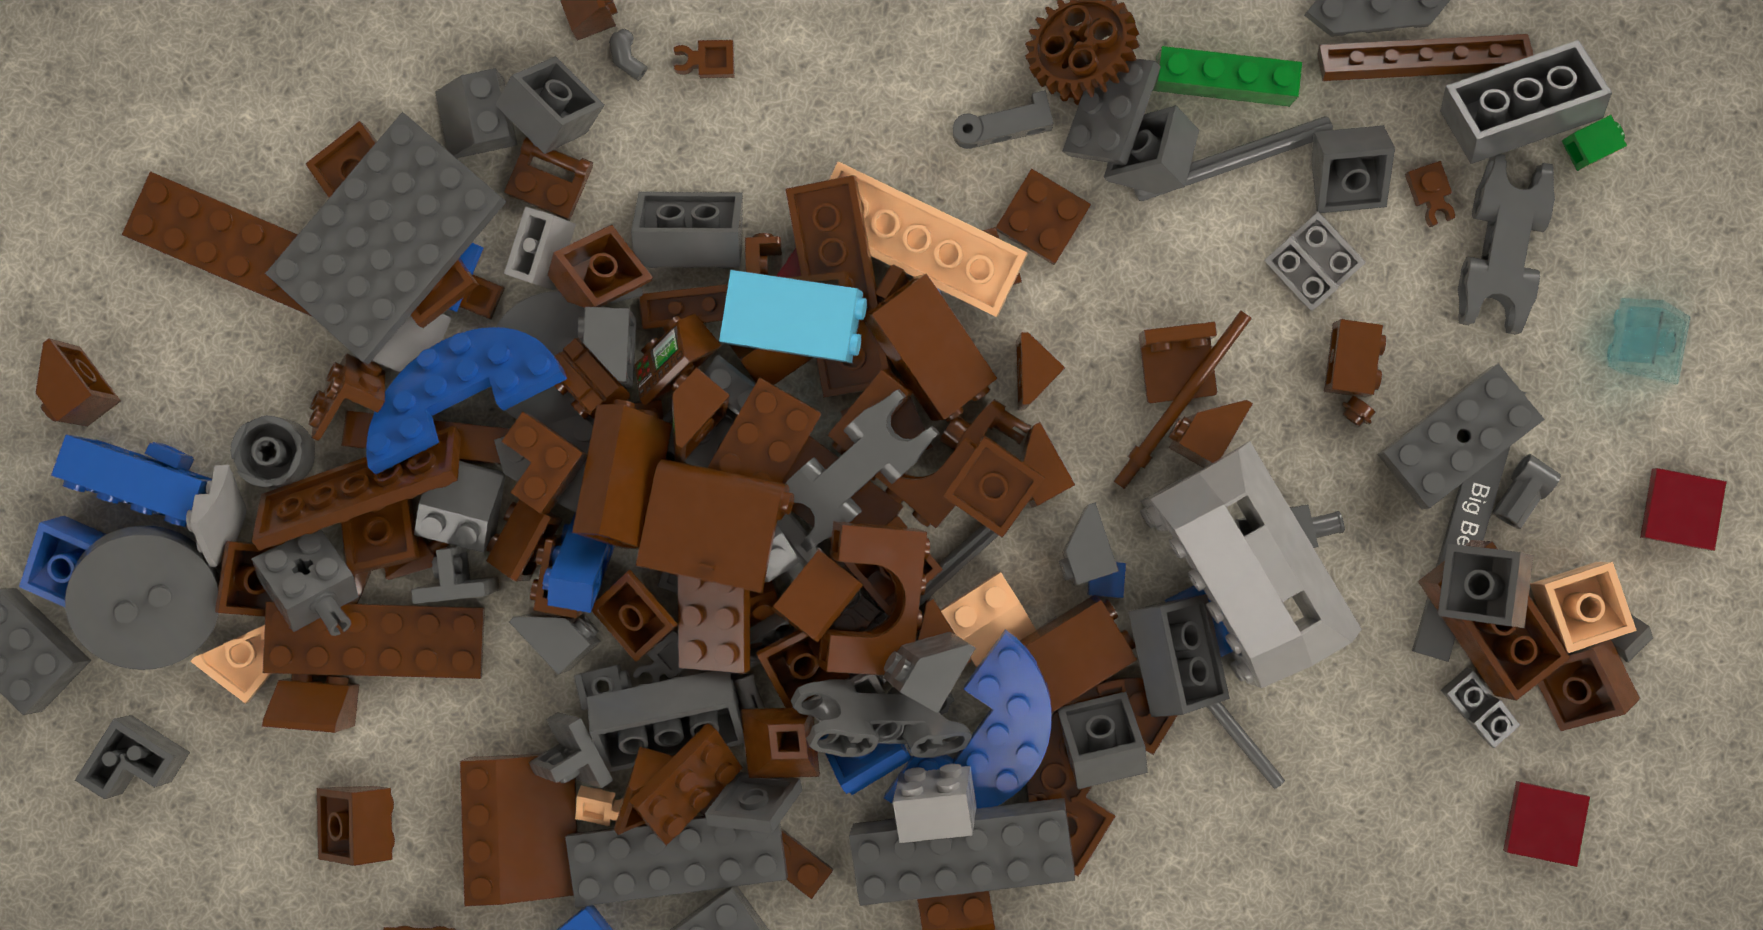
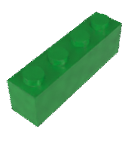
[1152,46,1302,107]

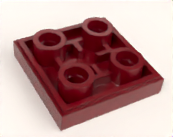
[1640,468,1727,551]
[1503,781,1590,867]

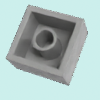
[893,764,976,843]

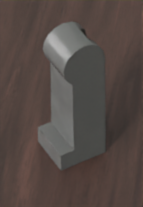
[953,90,1053,149]

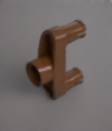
[939,399,1032,451]

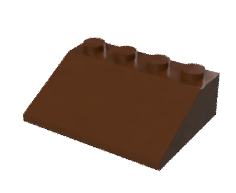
[460,754,578,906]

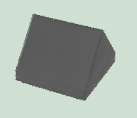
[1611,614,1653,662]

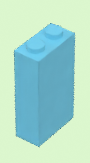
[719,270,867,363]

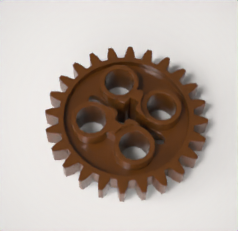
[1025,0,1140,100]

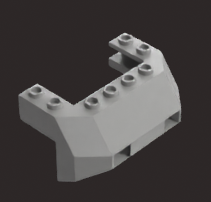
[1140,441,1362,688]

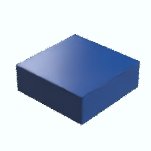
[144,442,194,470]
[1087,562,1126,598]

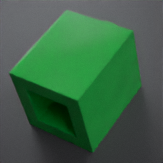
[1561,115,1627,171]

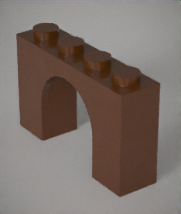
[828,368,978,528]
[818,521,930,675]

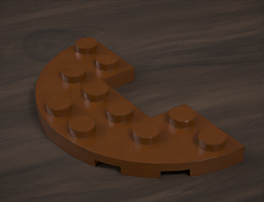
[1027,678,1178,877]

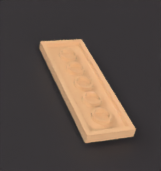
[829,162,1028,317]

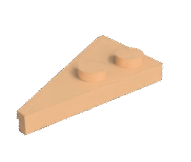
[190,625,272,704]

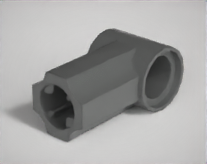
[1492,454,1561,529]

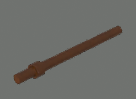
[1114,310,1252,489]

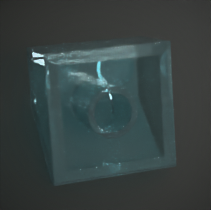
[1607,298,1691,384]

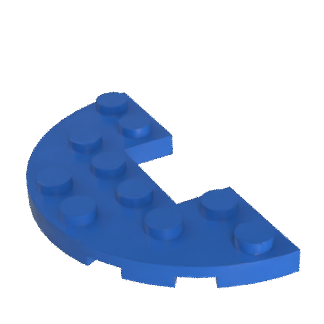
[366,327,567,474]
[884,629,1052,808]

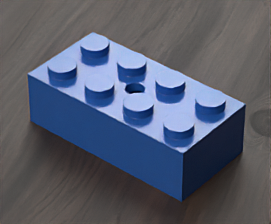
[51,435,212,527]

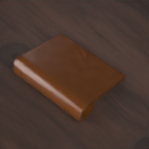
[636,459,794,593]

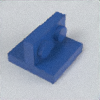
[819,734,911,795]

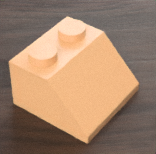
[1530,562,1637,653]
[940,572,1036,668]

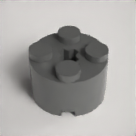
[230,415,315,488]

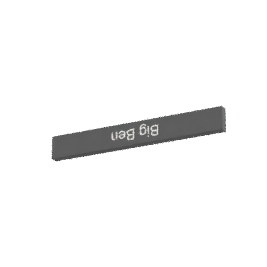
[1412,391,1526,662]

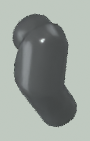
[609,29,648,81]

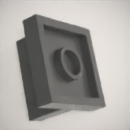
[411,546,500,604]
[528,712,613,788]

